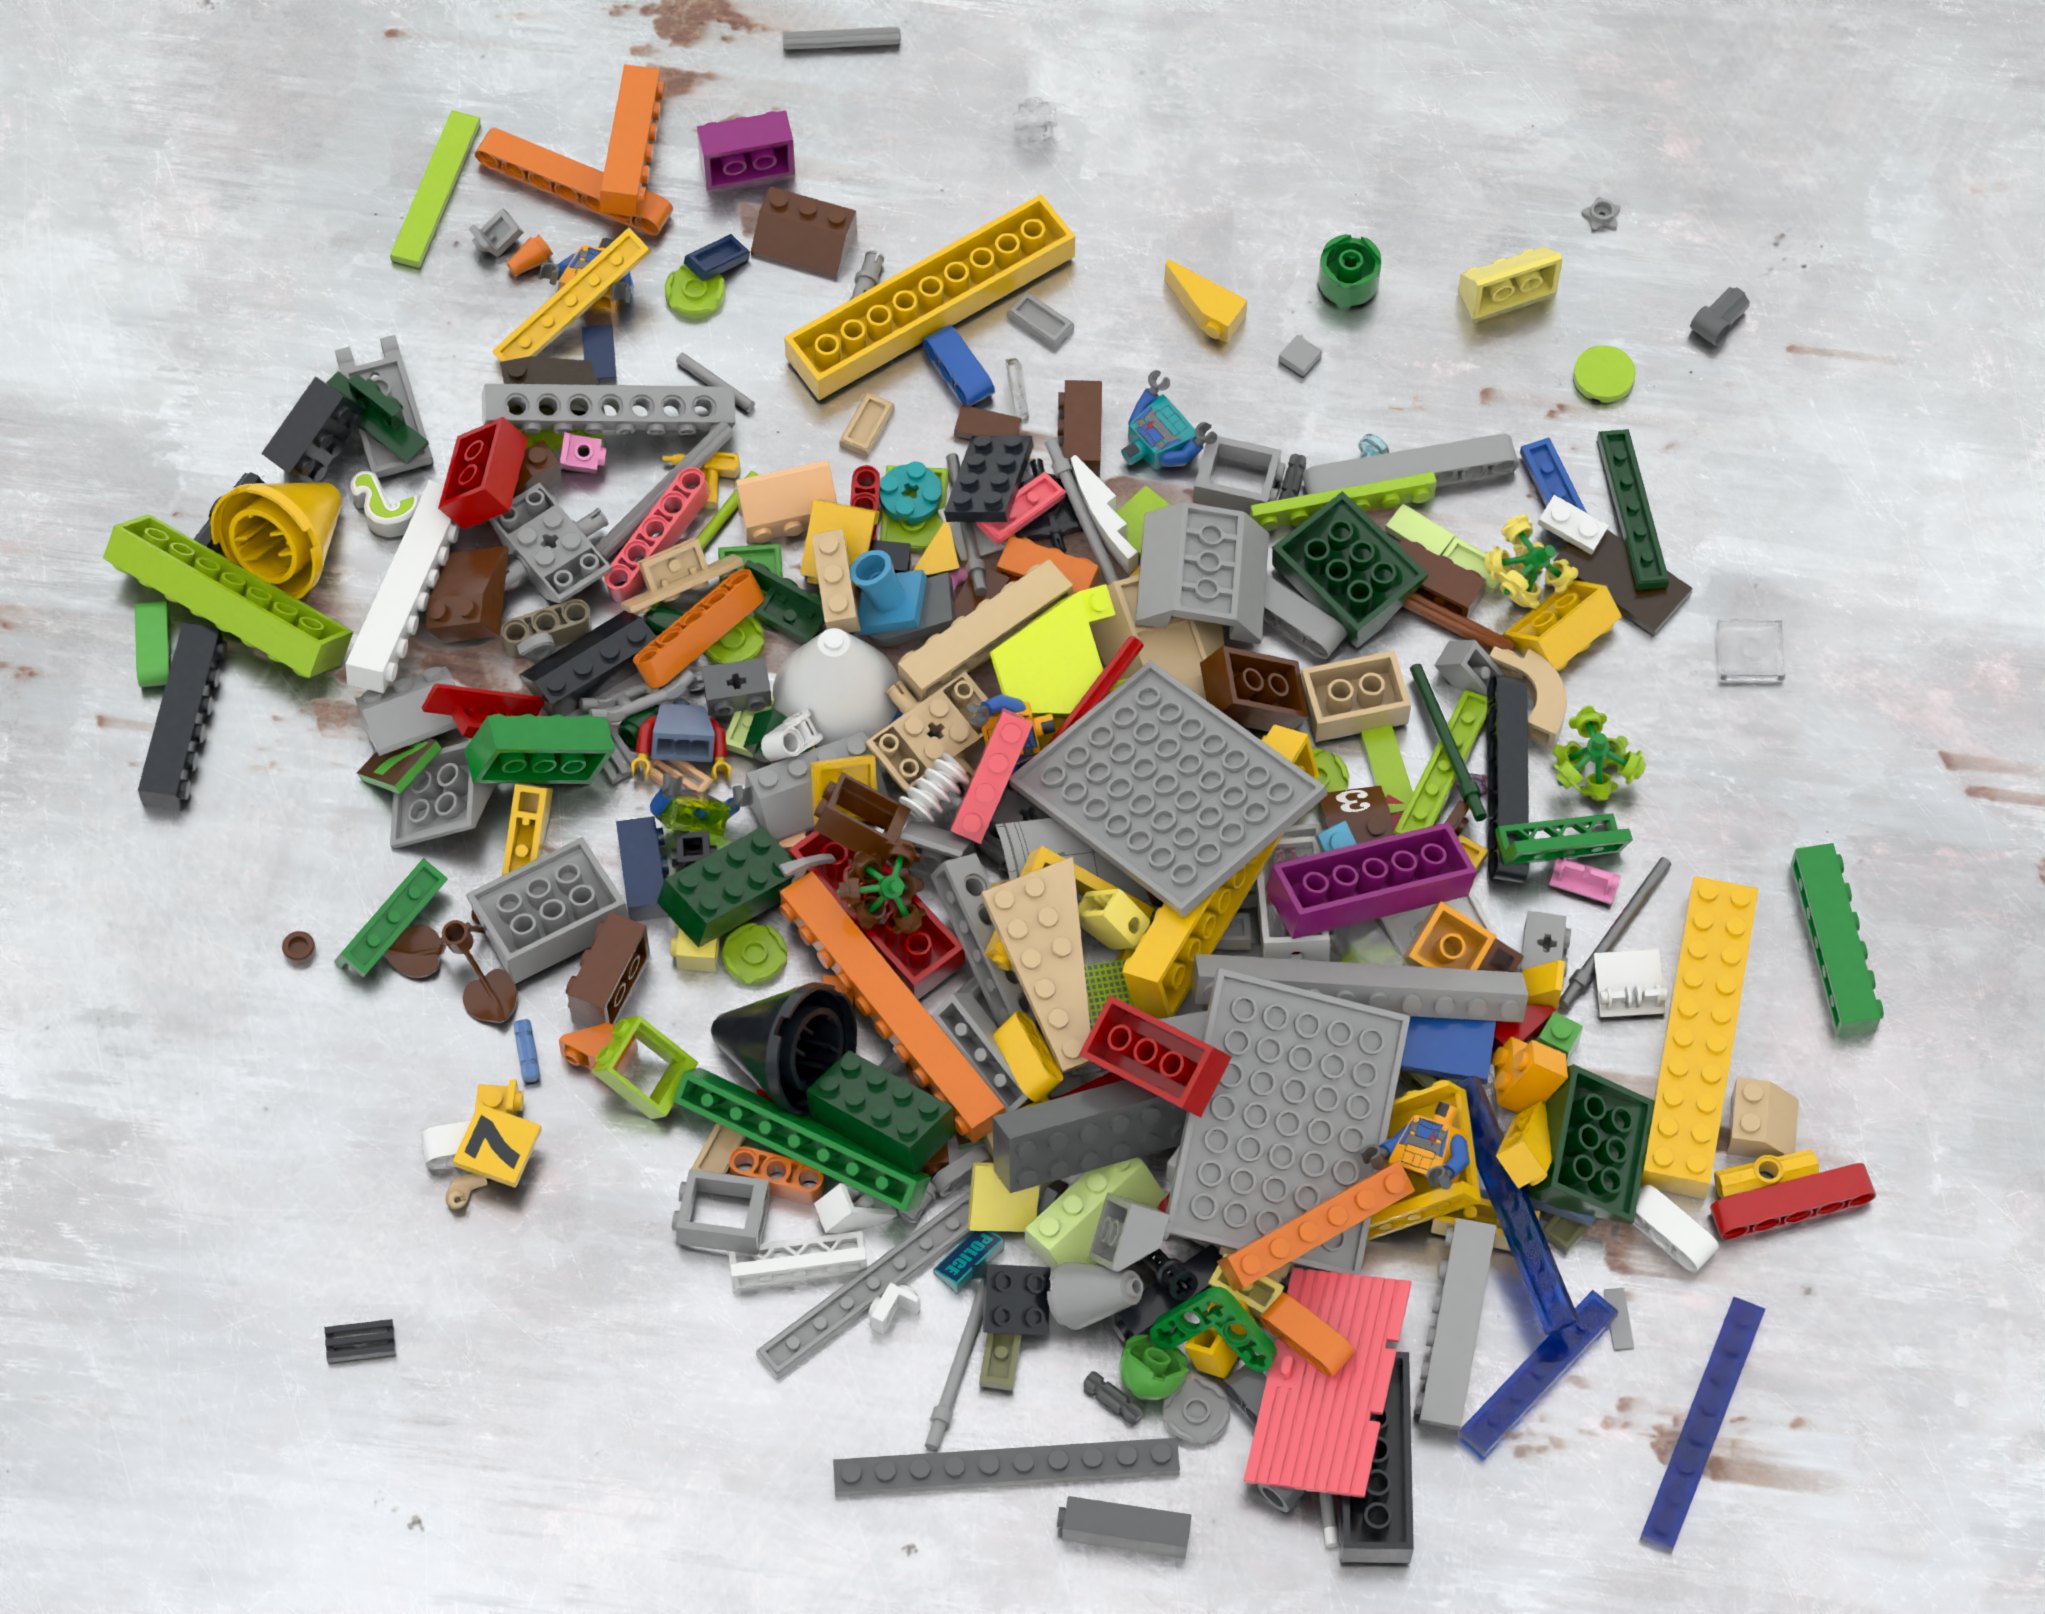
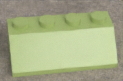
[1025,1157,1166,1270]

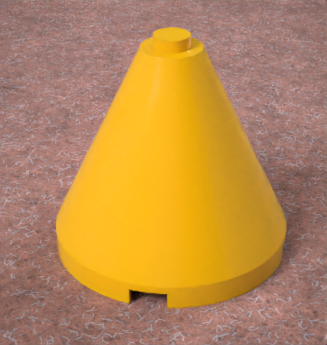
[211,482,342,600]

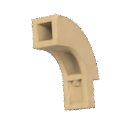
[1489,646,1567,749]

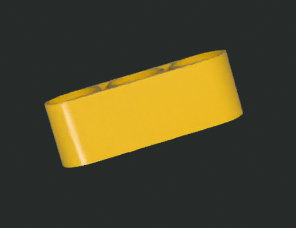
[993,1010,1063,1103]

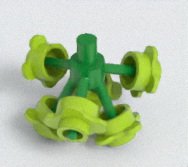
[1553,705,1646,801]

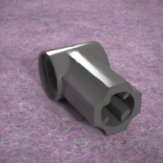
[1690,287,1750,346]

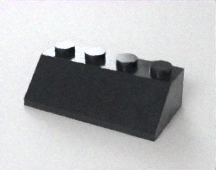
[519,610,656,717]

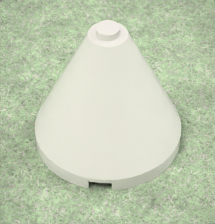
[773,628,899,748]

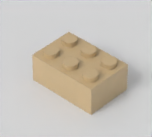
[1301,650,1411,742]

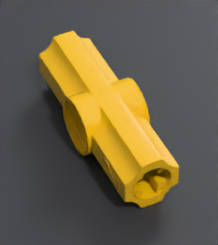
[1714,1149,1820,1199]

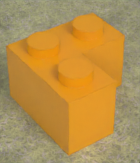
[1492,1037,1568,1113]

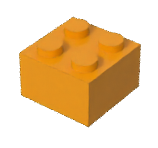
[1400,901,1497,970]

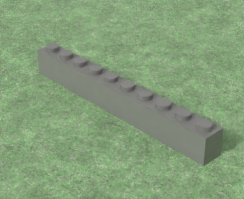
[1190,954,1529,1022]

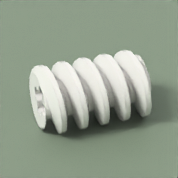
[899,752,970,823]

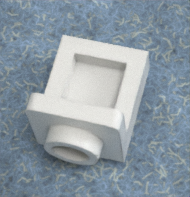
[868,1282,921,1334]

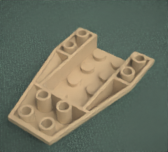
[1090,575,1224,700]

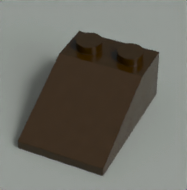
[500,356,605,416]

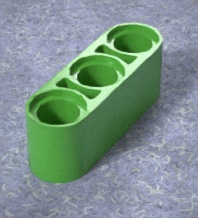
[135,601,172,687]

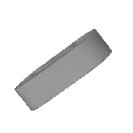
[931,1147,992,1197]

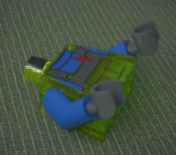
[650,773,753,837]

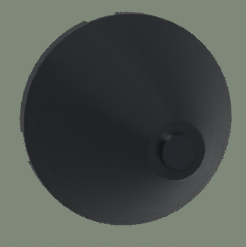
[711,982,857,1117]

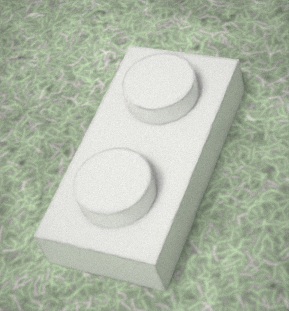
[1537,495,1609,555]

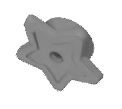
[1582,197,1621,231]

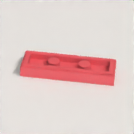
[976,471,1066,546]

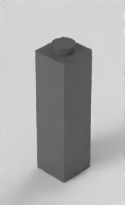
[1057,1496,1192,1559]

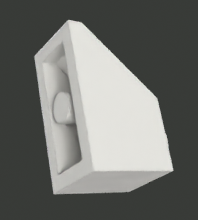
[814,1183,897,1234]

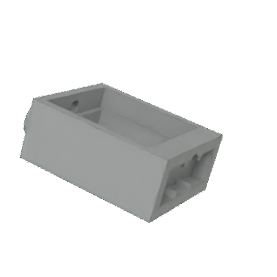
[1193,436,1286,515]
[672,1169,771,1255]

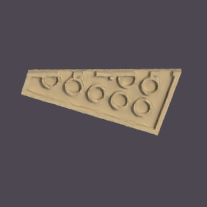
[981,857,1092,1074]

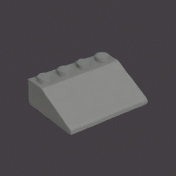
[466,837,630,984]

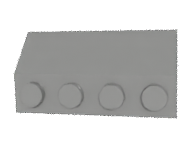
[745,731,888,842]

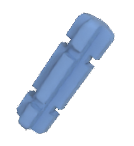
[513,1019,540,1083]

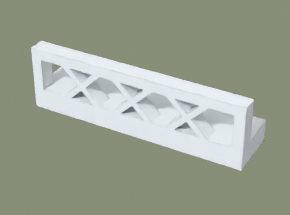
[728,1231,867,1289]

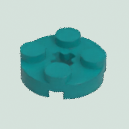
[879,461,942,524]

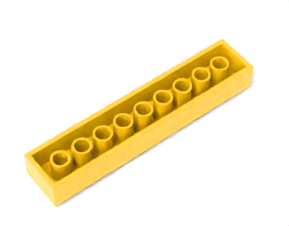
[784,194,1076,400]
[1122,725,1319,1019]
[1640,876,1759,1199]

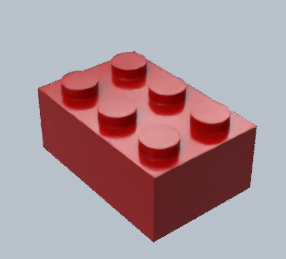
[438,417,528,530]

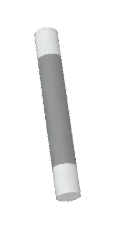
[1319,1492,1339,1548]

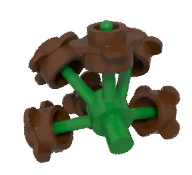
[837,839,926,934]

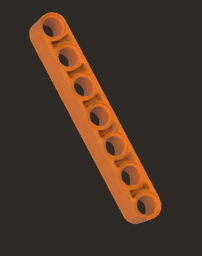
[474,128,673,235]

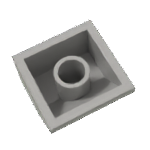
[899,820,974,877]

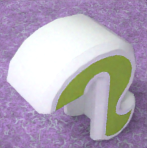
[350,471,420,538]

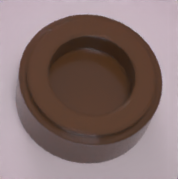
[282,931,316,966]

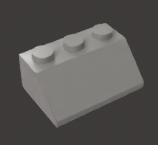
[355,666,458,756]
[1088,1192,1171,1272]

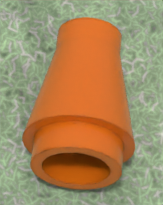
[506,235,553,277]

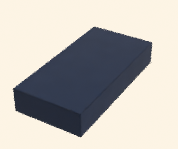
[683,234,751,282]
[582,325,617,384]

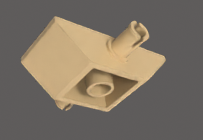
[865,671,988,793]

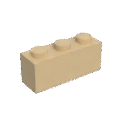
[811,529,861,633]

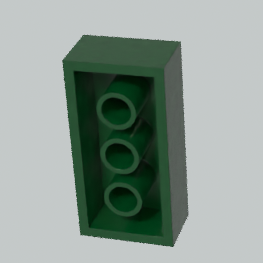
[657,826,795,948]
[806,1051,956,1175]

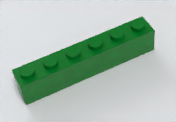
[1791,843,1884,1038]

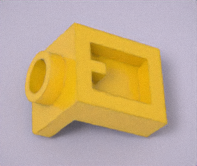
[474,1079,524,1116]

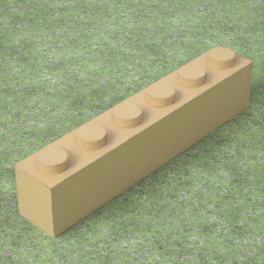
[898,559,1073,701]

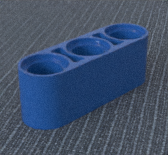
[922,325,995,406]

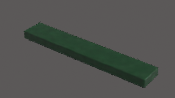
[1597,429,1670,590]

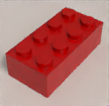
[1079,995,1232,1118]

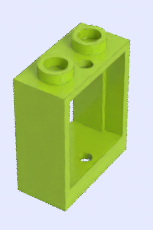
[591,1015,699,1119]

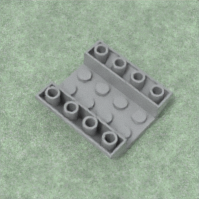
[1135,502,1269,644]

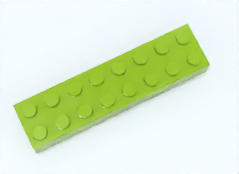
[103,514,354,678]

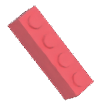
[950,708,1033,844]

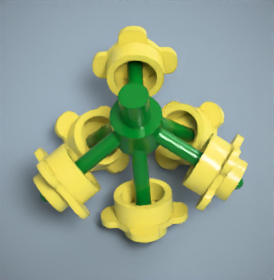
[1485,514,1578,608]

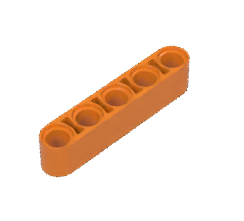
[633,569,765,689]

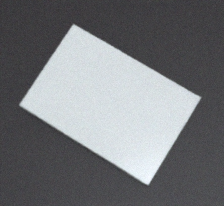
[1379,888,1496,966]

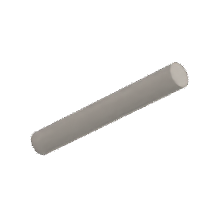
[676,352,755,412]

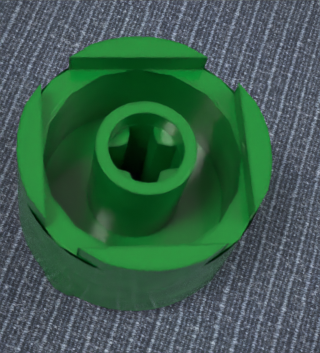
[1318,234,1381,309]

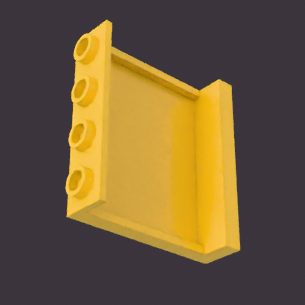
[1367,1080,1481,1241]

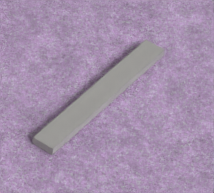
[756,1192,973,1380]

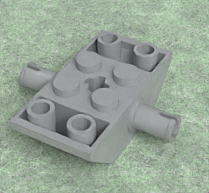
[489,482,612,604]

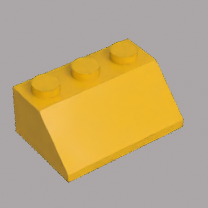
[1503,580,1622,671]

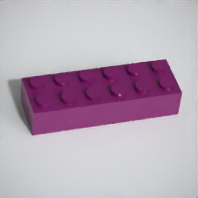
[1265,822,1477,939]

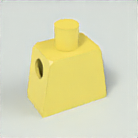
[1078,889,1150,952]

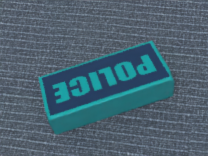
[933,1231,1004,1293]

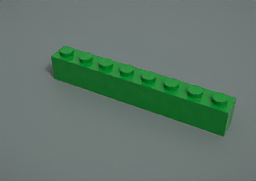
[673,1067,931,1212]

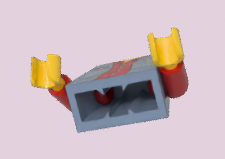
[631,699,732,784]

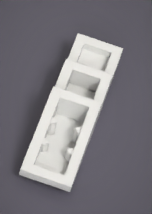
[1071,455,1138,574]

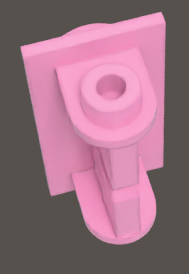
[1549,857,1621,905]

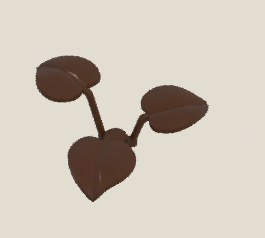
[383,909,517,1023]

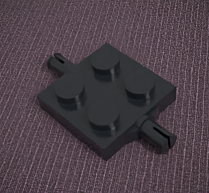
[1019,458,1084,553]

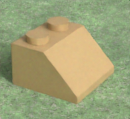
[1727,1077,1799,1158]

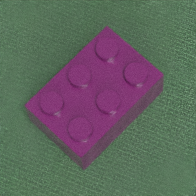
[696,110,795,191]

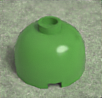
[1119,1335,1189,1400]

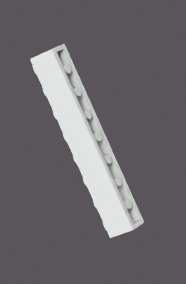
[346,480,460,693]

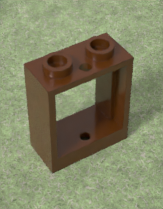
[813,772,911,867]

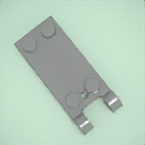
[335,335,434,478]

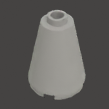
[1047,1262,1143,1330]

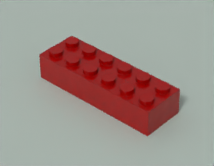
[789,830,965,1000]

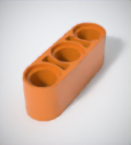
[729,1146,824,1205]
[1259,1293,1355,1378]

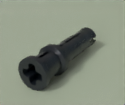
[1141,1249,1198,1300]

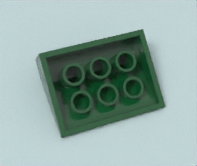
[1272,491,1428,648]
[1528,1064,1655,1224]

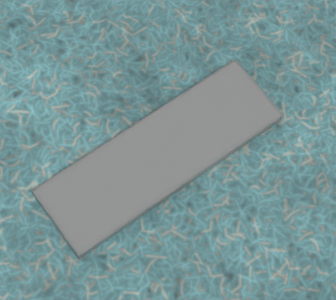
[1604,1288,1634,1351]

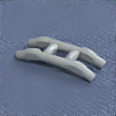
[579,667,697,723]

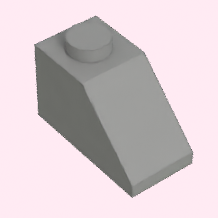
[1434,640,1506,697]

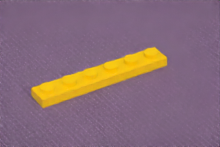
[492,227,651,362]

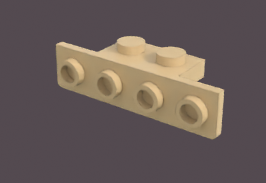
[620,537,744,615]

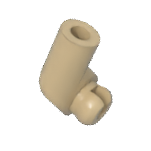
[445,1172,488,1209]

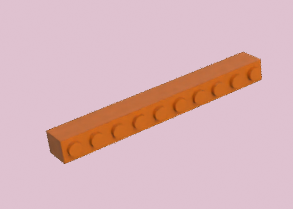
[779,871,1005,1143]

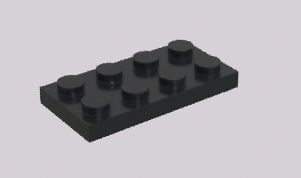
[944,435,1034,522]

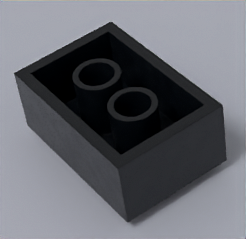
[261,376,367,483]

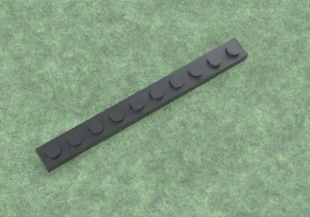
[833,1438,1180,1497]

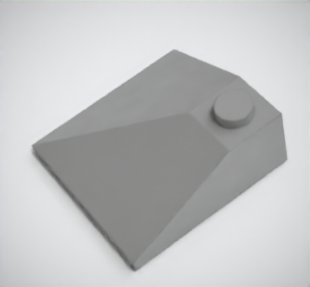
[390,740,496,849]

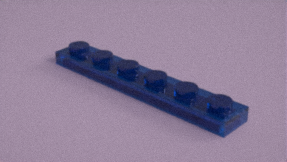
[1458,1290,1619,1457]

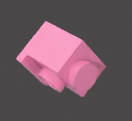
[560,432,607,474]

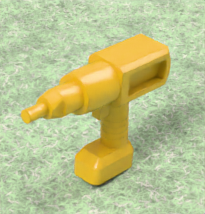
[662,452,741,509]

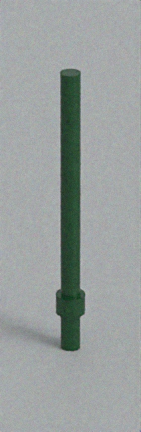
[1410,663,1487,822]

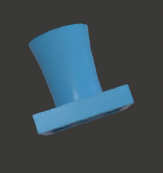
[850,550,927,635]

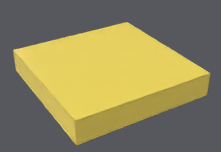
[967,1162,1040,1232]

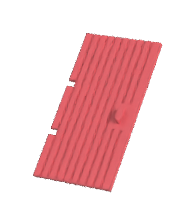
[1244,1267,1412,1498]

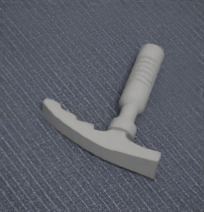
[779,854,836,884]

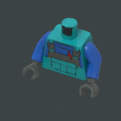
[1121,370,1217,469]

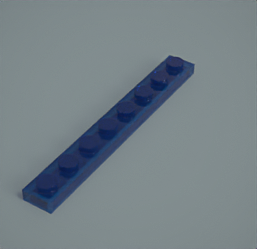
[1456,1075,1580,1335]
[1640,1297,1765,1552]

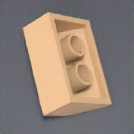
[736,460,837,544]

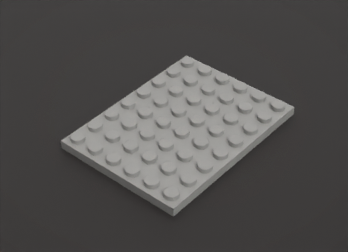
[1009,661,1328,918]
[1166,968,1410,1275]

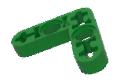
[1150,1286,1277,1372]

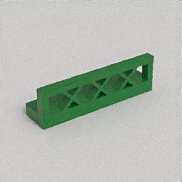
[1495,813,1633,866]
[334,858,448,977]

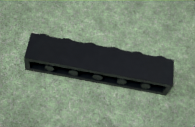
[138,623,227,811]

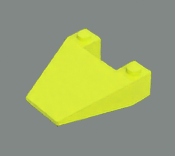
[989,584,1128,719]

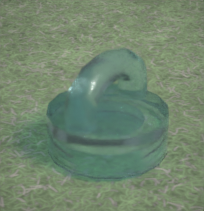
[1358,434,1389,458]

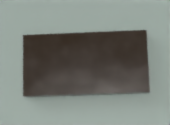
[1553,529,1693,635]

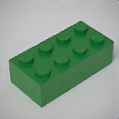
[465,714,615,784]

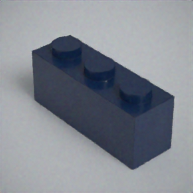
[616,816,669,921]

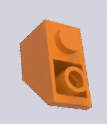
[559,1022,638,1076]

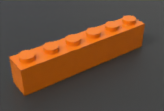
[599,64,665,217]
[1217,1161,1416,1291]

